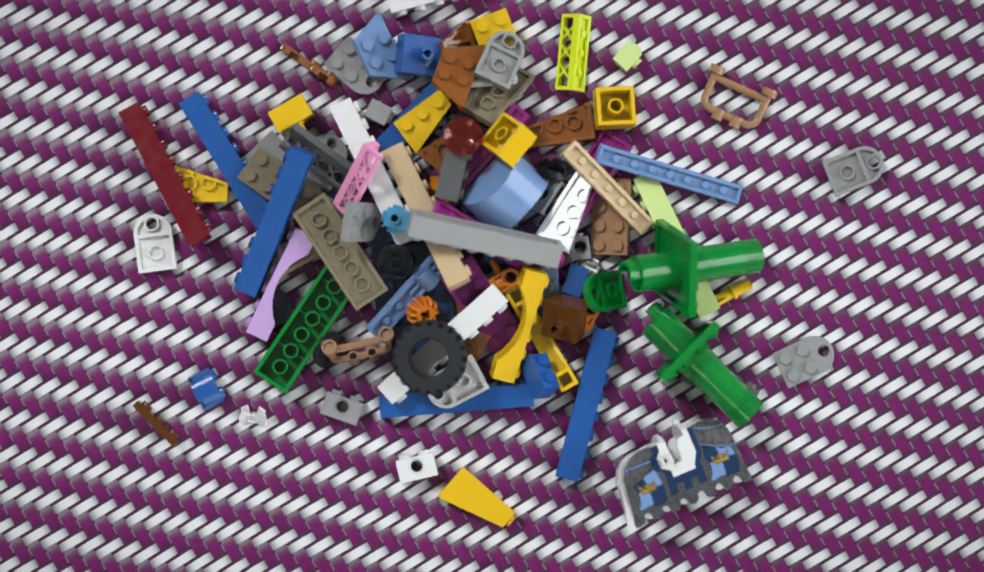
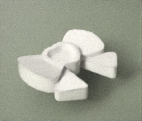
[239,405,267,426]

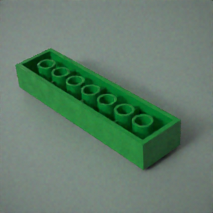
[253,265,349,393]

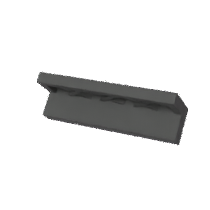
[279,123,352,190]

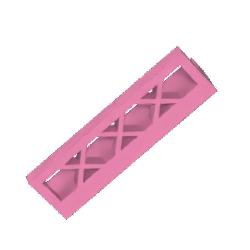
[332,140,383,215]

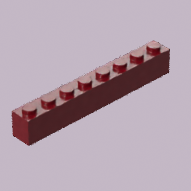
[118,102,213,248]

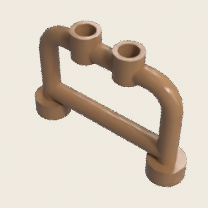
[701,63,778,130]
[321,327,395,365]

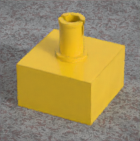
[267,94,315,136]

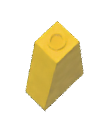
[438,466,515,527]

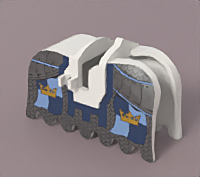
[616,419,752,528]

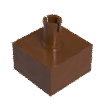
[541,291,587,344]

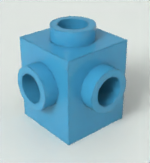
[381,204,410,234]

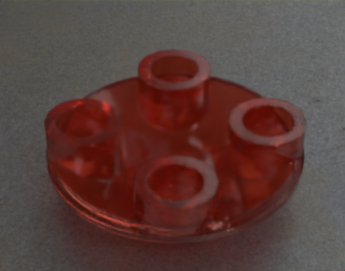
[443,117,483,156]

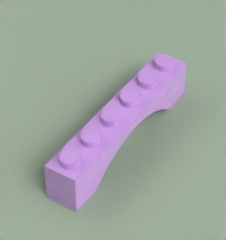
[244,227,313,342]

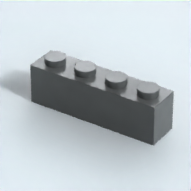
[434,121,478,203]

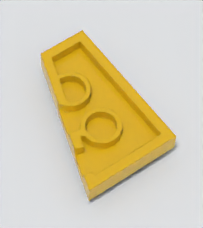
[394,90,451,154]
[175,165,229,203]

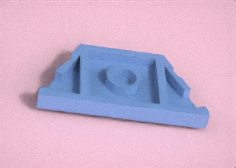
[352,12,411,81]

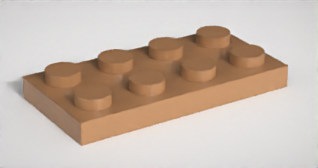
[591,178,632,256]

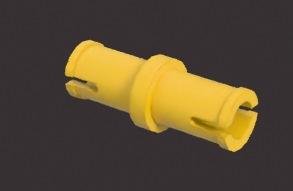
[714,278,753,306]

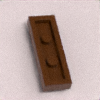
[133,400,181,447]

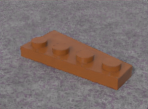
[527,101,595,150]

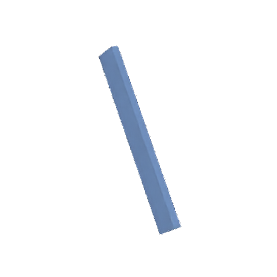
[595,143,743,204]

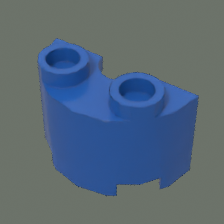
[188,367,226,411]

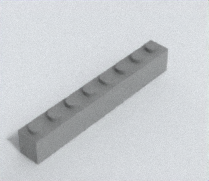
[405,208,564,269]

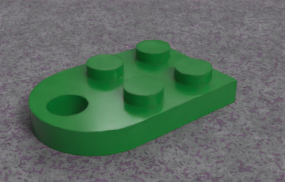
[583,270,627,312]

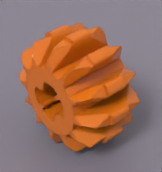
[405,295,439,325]

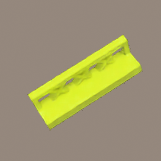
[555,13,592,92]

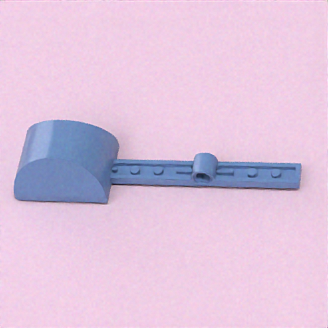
[365,156,549,337]

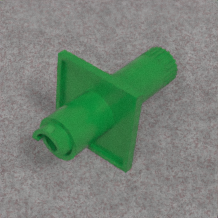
[618,219,765,318]
[641,301,763,428]

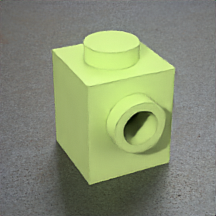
[612,42,642,73]

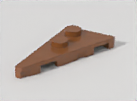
[280,43,337,88]

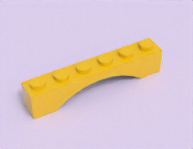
[489,265,549,384]
[504,284,579,392]

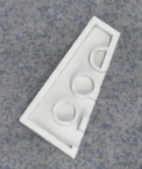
[536,171,592,254]

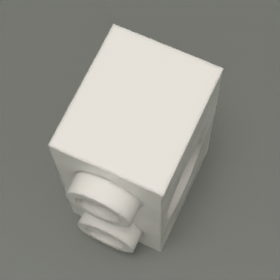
[395,449,439,484]

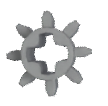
[581,257,603,275]

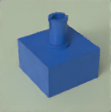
[394,33,441,78]

